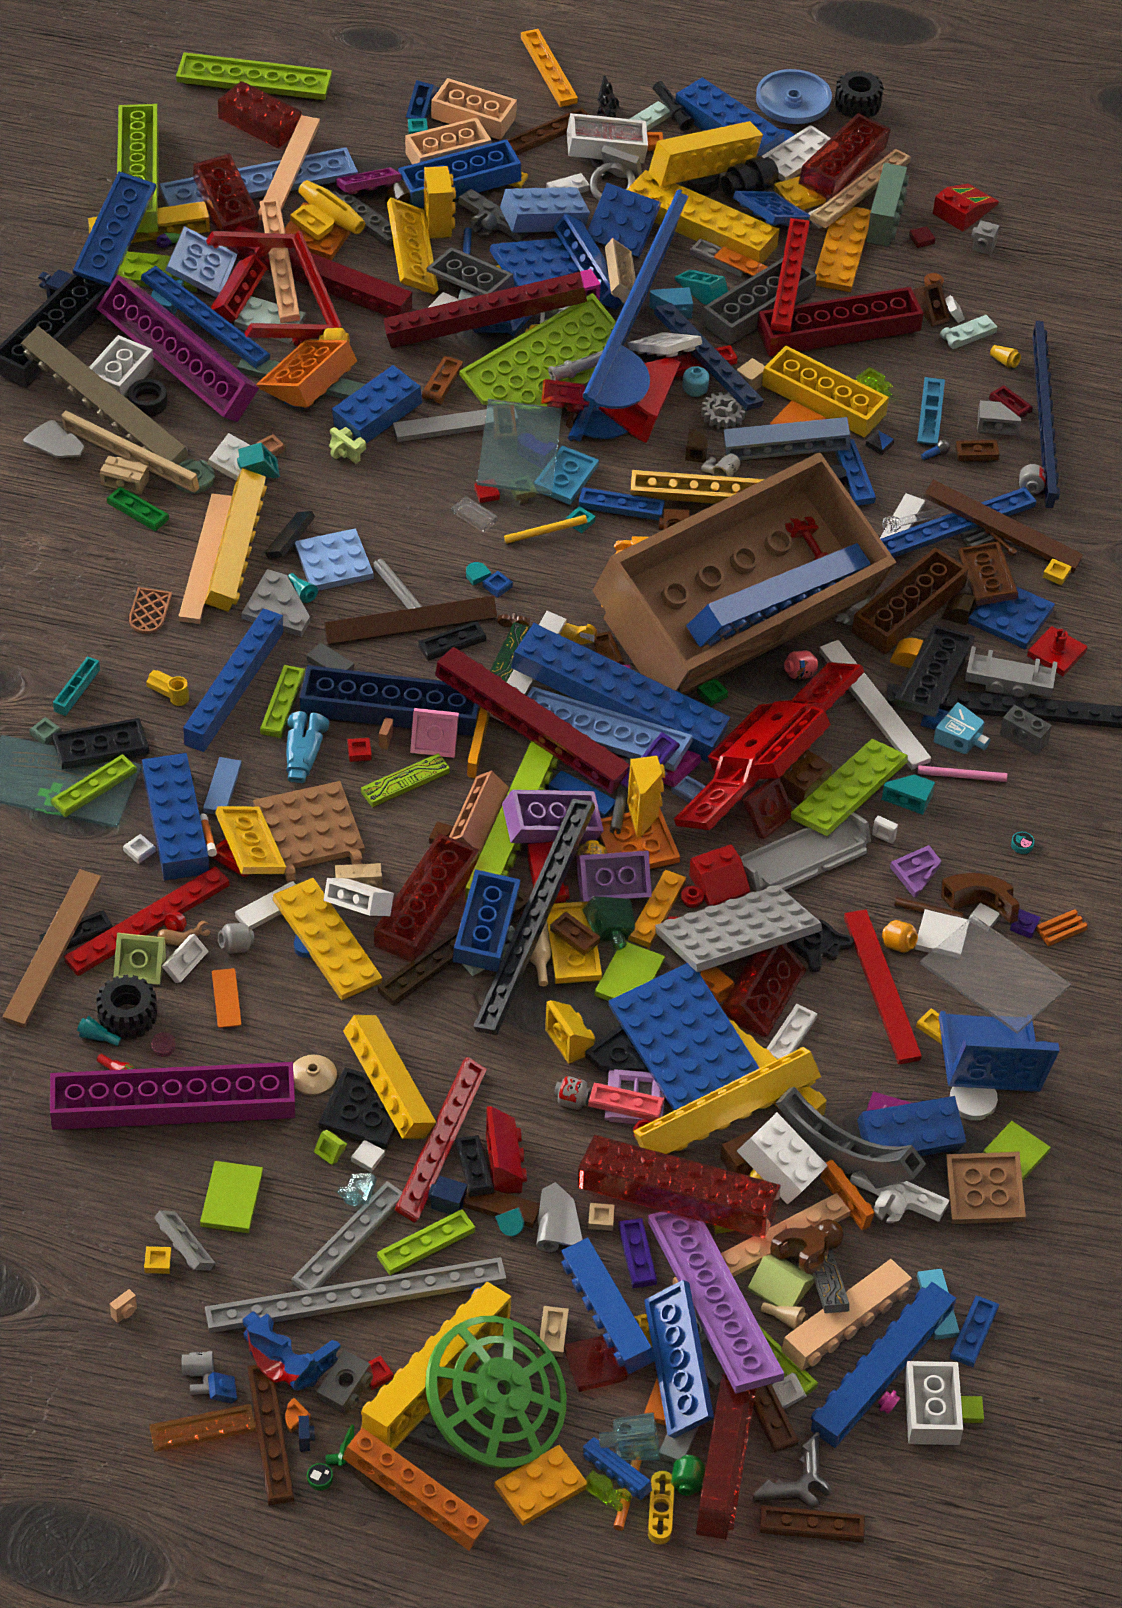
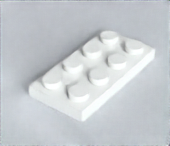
[762,125,838,181]
[628,332,702,357]

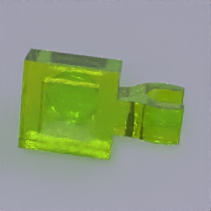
[856,367,892,397]
[586,1471,631,1511]

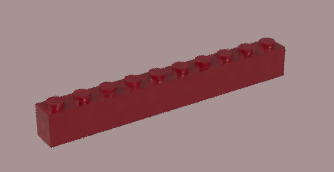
[227,225,412,317]
[383,272,587,348]
[435,647,630,794]

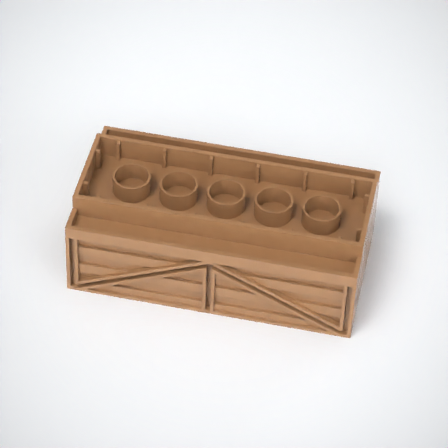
[593,452,897,695]

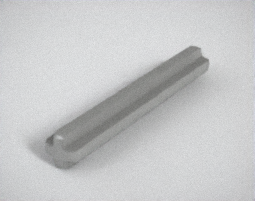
[373,559,422,609]

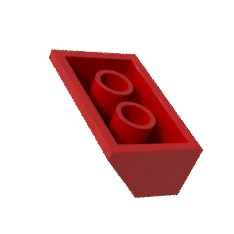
[486,1106,527,1194]

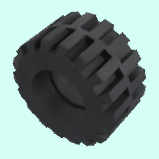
[834,70,884,119]
[96,975,157,1039]

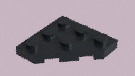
[585,1025,649,1072]
[318,1067,395,1149]

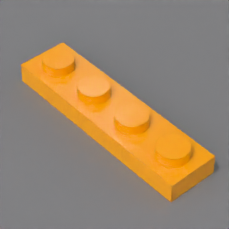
[628,869,686,948]

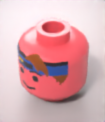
[784,650,818,680]

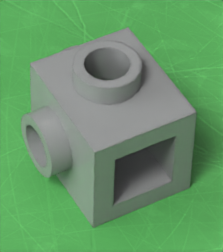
[971,220,999,255]

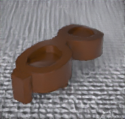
[497,613,530,627]

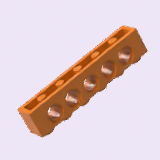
[343,1427,489,1551]

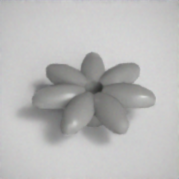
[836,610,859,625]

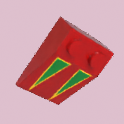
[933,183,999,232]

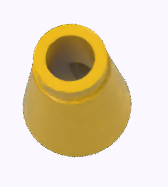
[990,345,1021,368]

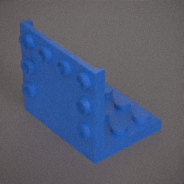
[938,1011,1060,1092]

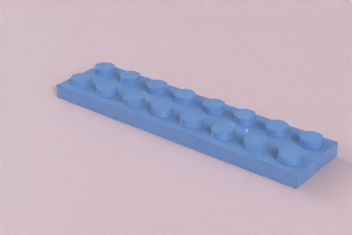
[527,687,693,771]

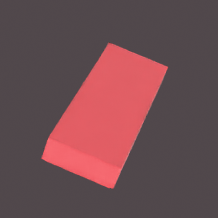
[588,1083,664,1121]

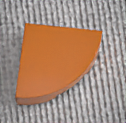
[285,1398,311,1433]

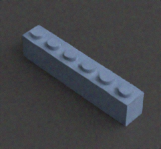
[724,417,850,460]

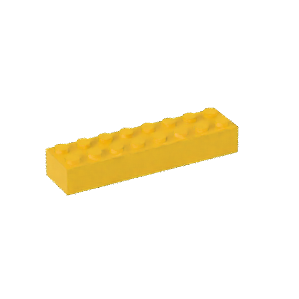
[627,170,779,264]
[361,1282,511,1450]

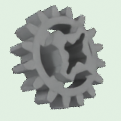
[701,392,745,429]

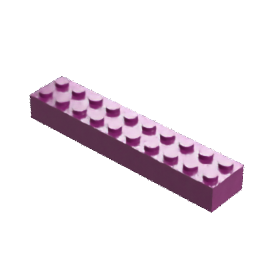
[97,275,259,422]
[50,1062,295,1130]

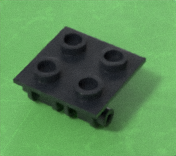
[597,76,619,118]

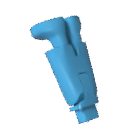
[286,711,330,783]

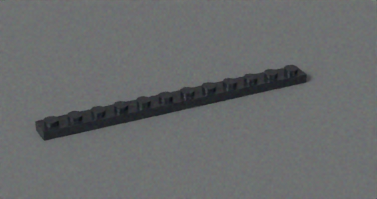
[886,684,1122,728]
[473,799,595,1035]

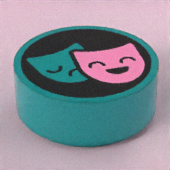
[1011,832,1034,854]

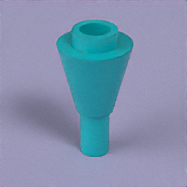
[288,573,318,603]
[77,1016,121,1046]

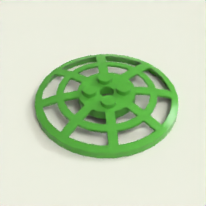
[425,1316,567,1469]

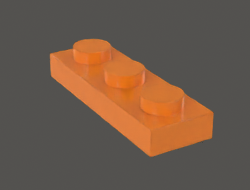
[820,1159,875,1230]

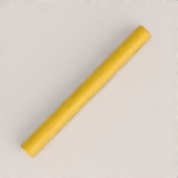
[504,515,587,544]

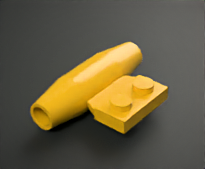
[290,180,366,240]

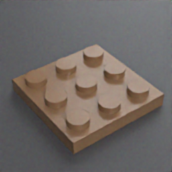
[946,1152,1026,1224]

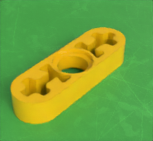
[648,1471,674,1545]

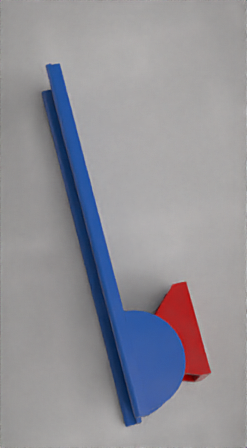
[568,189,688,443]

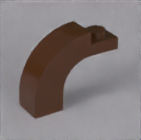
[941,873,1020,924]

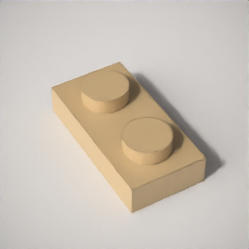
[538,1306,569,1357]

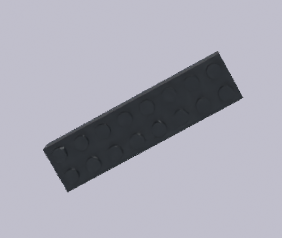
[0,274,117,387]

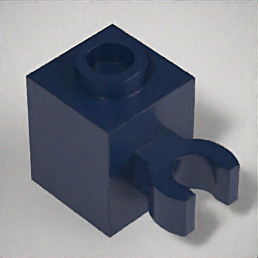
[38,269,72,299]

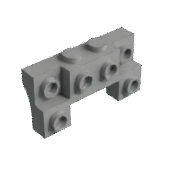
[965,646,1058,697]

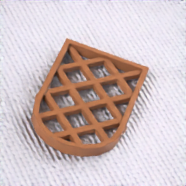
[129,587,172,634]

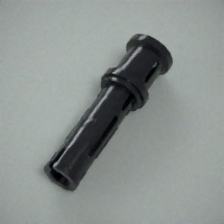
[652,81,695,131]

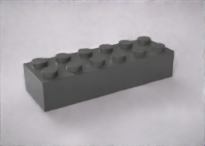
[702,258,817,345]

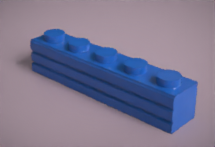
[583,1437,652,1500]

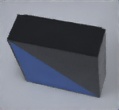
[865,430,895,455]

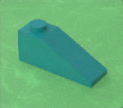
[674,269,728,305]

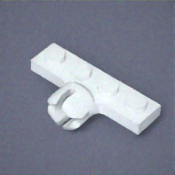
[850,1170,950,1223]

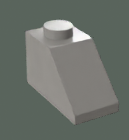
[977,400,1021,436]

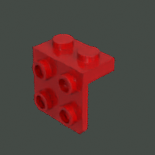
[541,379,590,412]

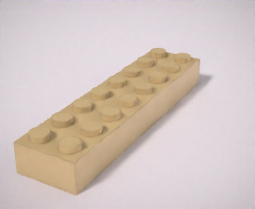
[605,238,636,304]

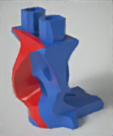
[242,1311,341,1390]

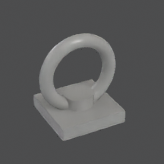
[590,145,643,201]

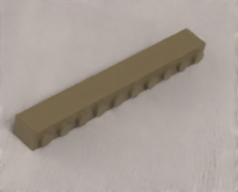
[21,326,189,465]

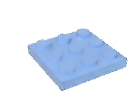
[165,226,238,298]
[294,528,374,591]

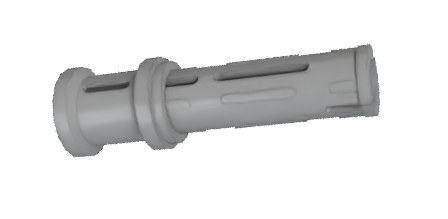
[548,351,603,381]

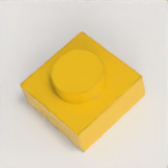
[1043,559,1072,585]
[144,1246,172,1274]

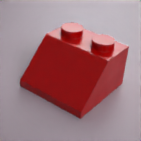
[689,844,750,906]

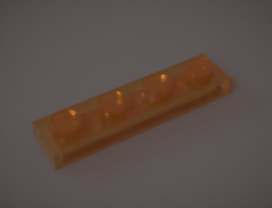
[149,1404,256,1452]

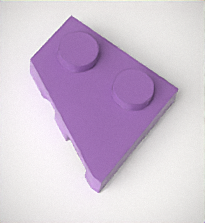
[890,845,941,898]

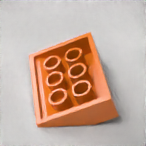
[256,339,357,408]

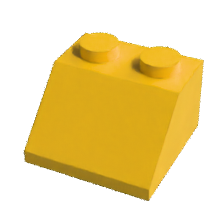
[545,1000,595,1064]

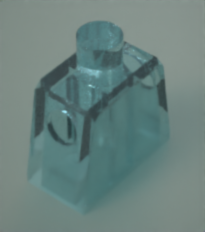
[599,1413,659,1460]

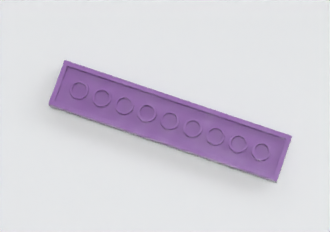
[648,1204,784,1393]

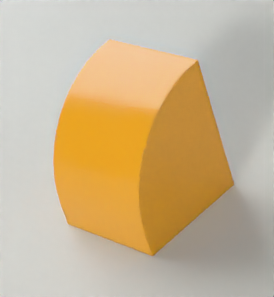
[890,638,923,668]

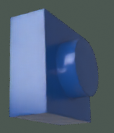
[208,1372,237,1404]

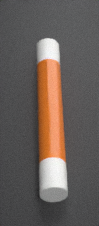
[200,814,217,857]

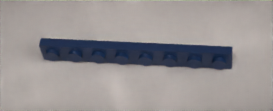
[654,303,764,411]

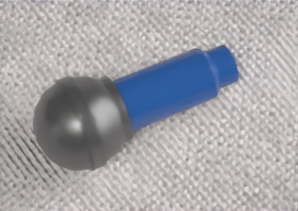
[921,440,950,460]

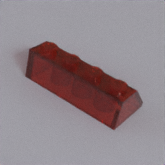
[721,943,807,1037]

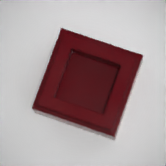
[909,226,936,248]

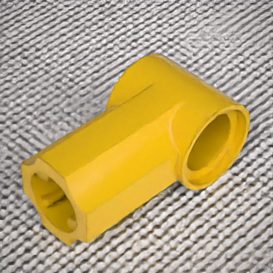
[146,670,190,706]

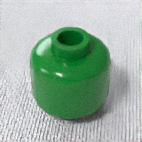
[671,1455,706,1496]

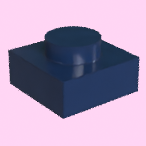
[298,1415,315,1452]

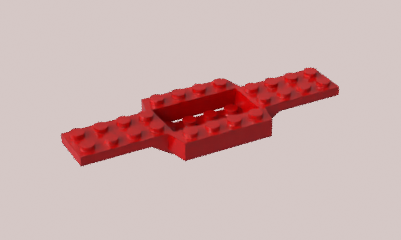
[674,662,865,830]

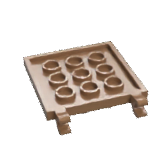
[253,781,365,884]

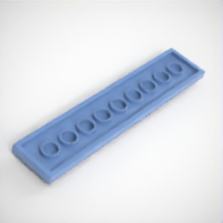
[160,147,358,207]

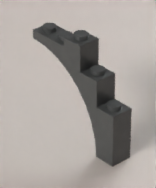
[776,1087,926,1189]

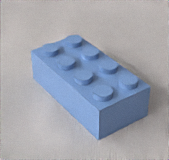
[500,187,590,233]

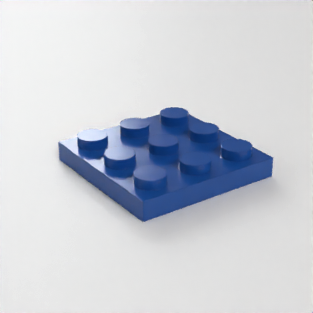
[587,183,661,258]
[733,191,812,226]
[968,586,1055,649]

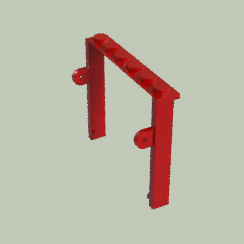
[206,231,342,346]

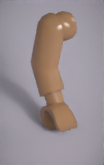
[157,921,210,946]

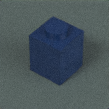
[428,1176,467,1215]

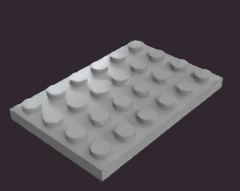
[655,885,822,972]

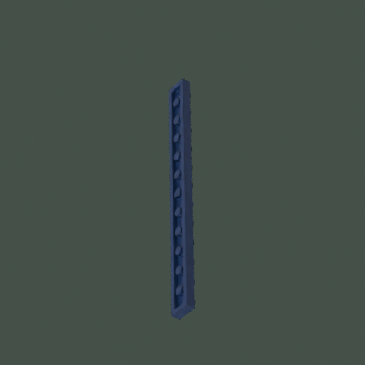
[1032,321,1060,508]

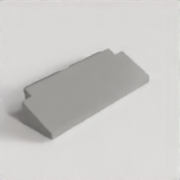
[740,812,871,892]

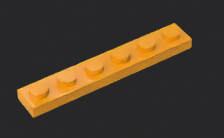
[521,29,578,107]

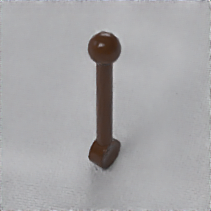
[985,529,1017,556]

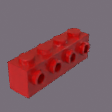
[211,254,267,324]

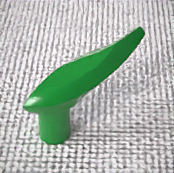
[326,1424,354,1466]

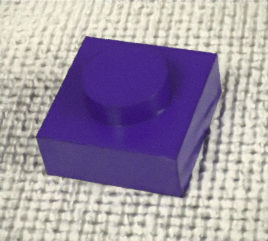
[1010,909,1041,939]

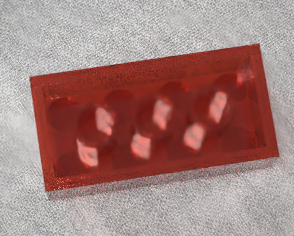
[218,81,302,149]
[193,153,259,232]

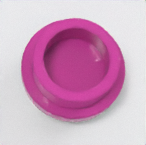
[877,1390,900,1414]

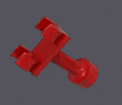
[785,516,829,561]

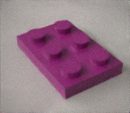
[336,167,402,194]

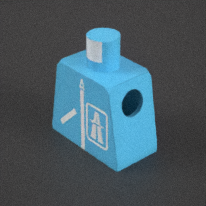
[933,702,990,754]

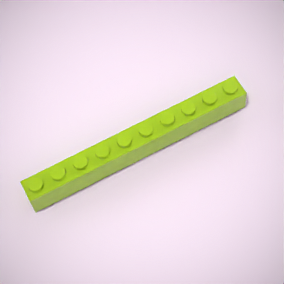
[465,741,559,902]

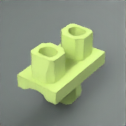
[329,427,366,464]

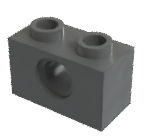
[1000,705,1052,755]
[317,1350,373,1415]

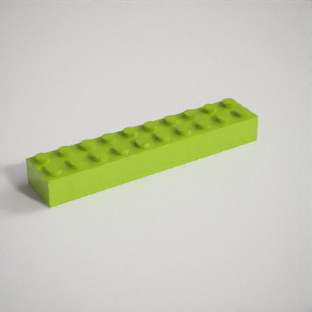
[117,104,159,233]

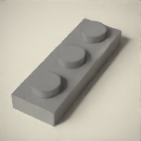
[154,1210,215,1270]

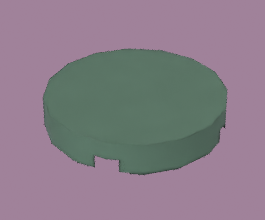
[174,459,215,494]

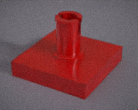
[1027,626,1088,676]

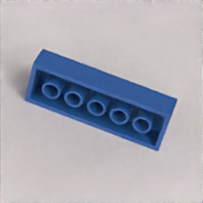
[675,77,784,156]
[398,139,521,208]
[142,753,209,881]

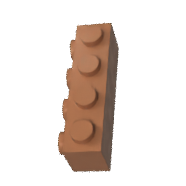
[447,771,509,860]

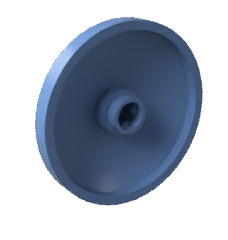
[756,69,832,124]

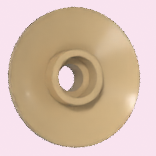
[293,1055,337,1096]

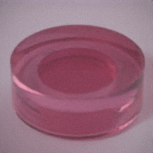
[151,1032,176,1057]

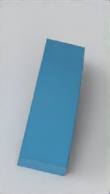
[917,377,945,445]

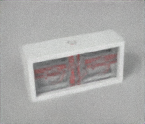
[567,113,648,163]

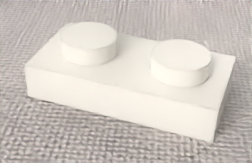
[546,173,590,193]
[162,934,209,983]

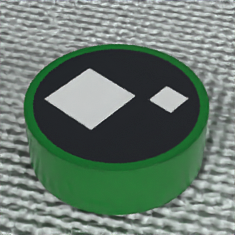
[307,1463,333,1491]

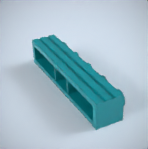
[53,656,100,716]

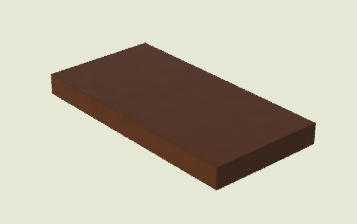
[958,541,1019,606]

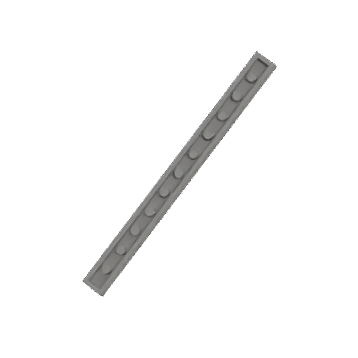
[205,1257,506,1333]

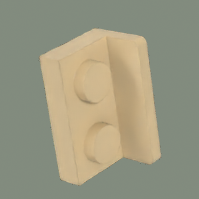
[335,863,382,889]

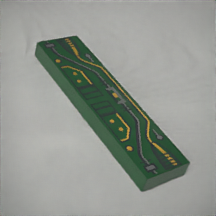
[490,622,531,682]

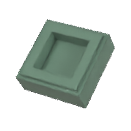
[29,717,61,746]

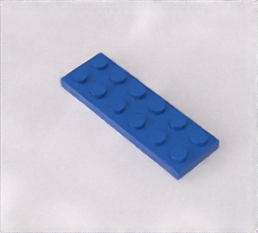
[73,171,156,287]
[644,1280,714,1438]

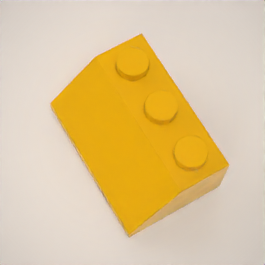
[627,756,665,837]

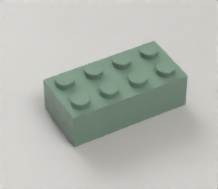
[867,163,909,247]

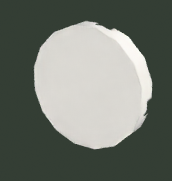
[949,1087,998,1120]

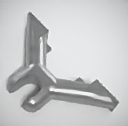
[752,1432,831,1507]

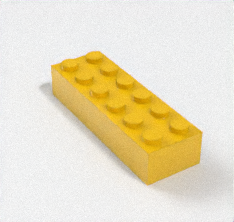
[648,121,763,186]
[762,346,889,438]

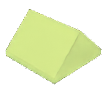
[113,933,166,985]
[748,1254,815,1307]

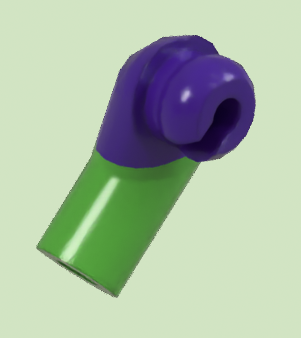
[156,232,180,248]

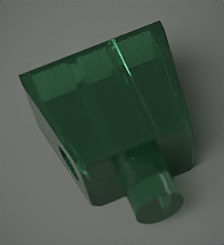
[582,896,635,950]

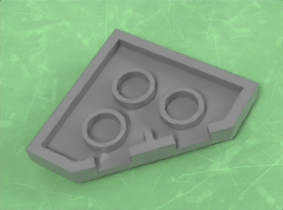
[241,569,310,637]

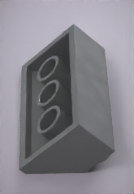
[426,247,515,295]

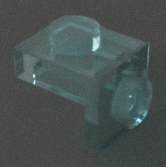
[337,1173,377,1206]

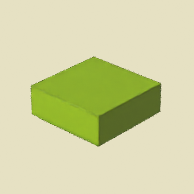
[961,1396,984,1423]

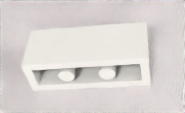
[324,878,394,916]

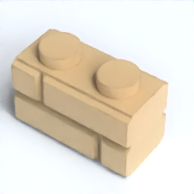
[100,456,149,495]

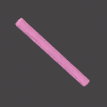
[918,765,1007,782]

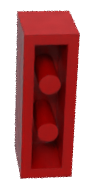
[527,841,569,904]

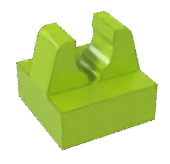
[314,1130,347,1165]

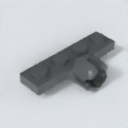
[458,189,531,241]

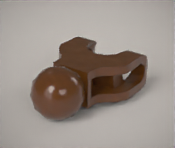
[770,1219,844,1274]

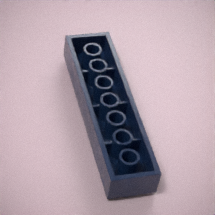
[300,665,480,736]

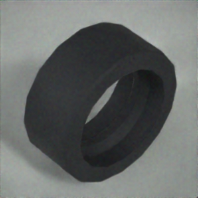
[128,378,168,417]

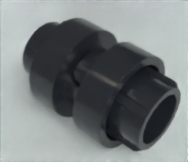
[721,156,779,199]

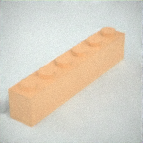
[781,1259,912,1371]

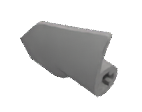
[23,420,84,459]
[536,1182,582,1252]

